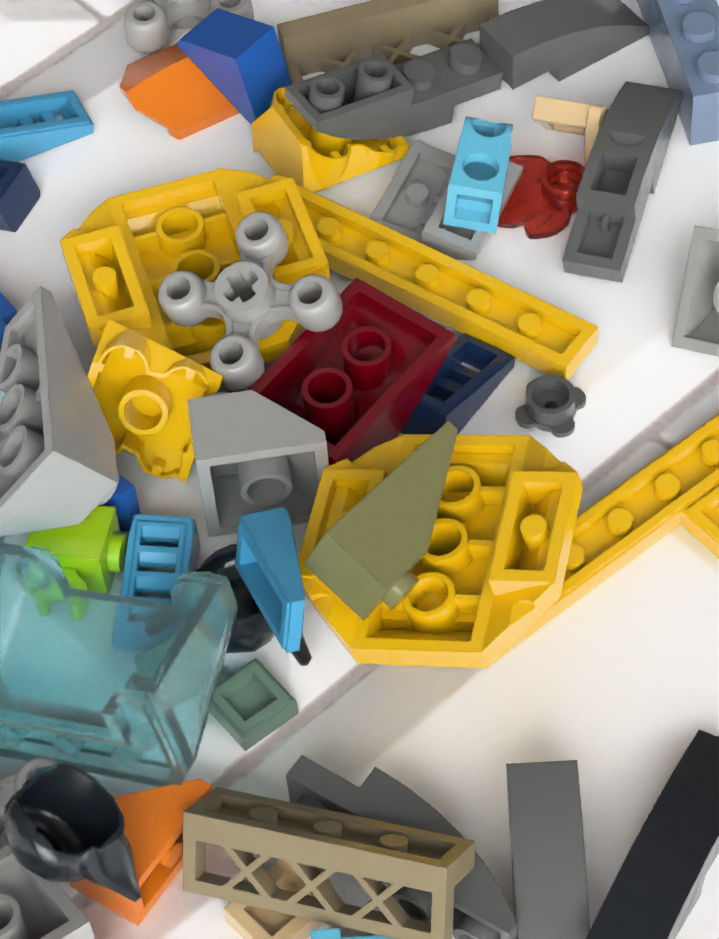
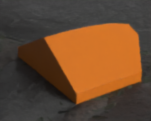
[119,43,239,140]

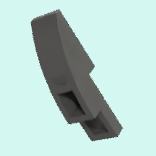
[284,38,504,140]
[562,81,683,283]
[286,755,517,939]

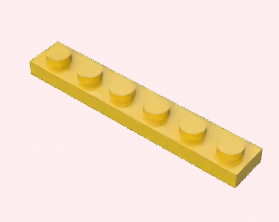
[297,185,598,380]

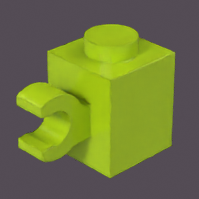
[24,505,128,622]

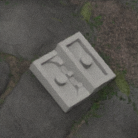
[370,139,523,260]

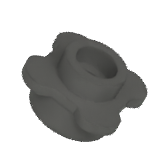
[515,375,586,438]

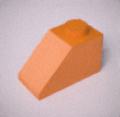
[69,779,212,926]

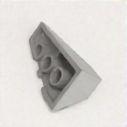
[0,286,119,537]

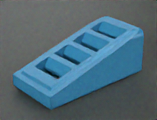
[0,90,94,162]
[235,507,305,653]
[115,514,200,651]

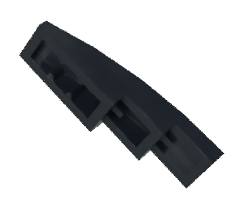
[586,729,719,939]

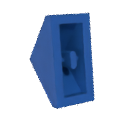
[177,8,292,124]

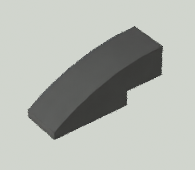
[479,0,649,90]
[506,760,590,939]

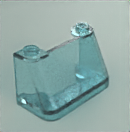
[0,543,238,787]

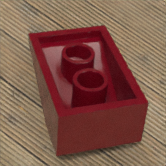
[248,277,456,466]

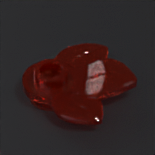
[497,155,585,239]

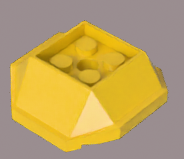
[60,168,330,370]
[298,434,583,668]

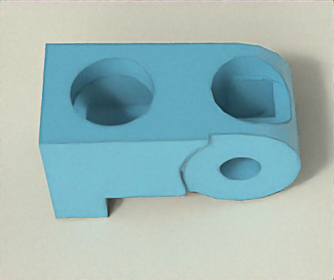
[443,116,513,234]

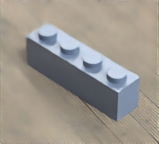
[637,0,719,146]

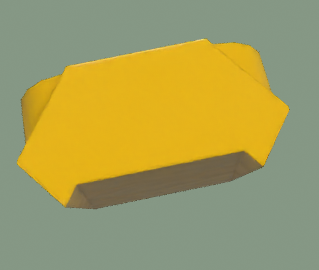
[251,87,410,193]
[87,318,223,483]

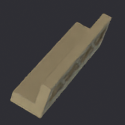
[277,0,499,84]
[183,787,475,939]

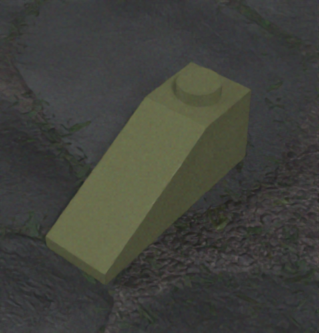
[304,421,458,621]

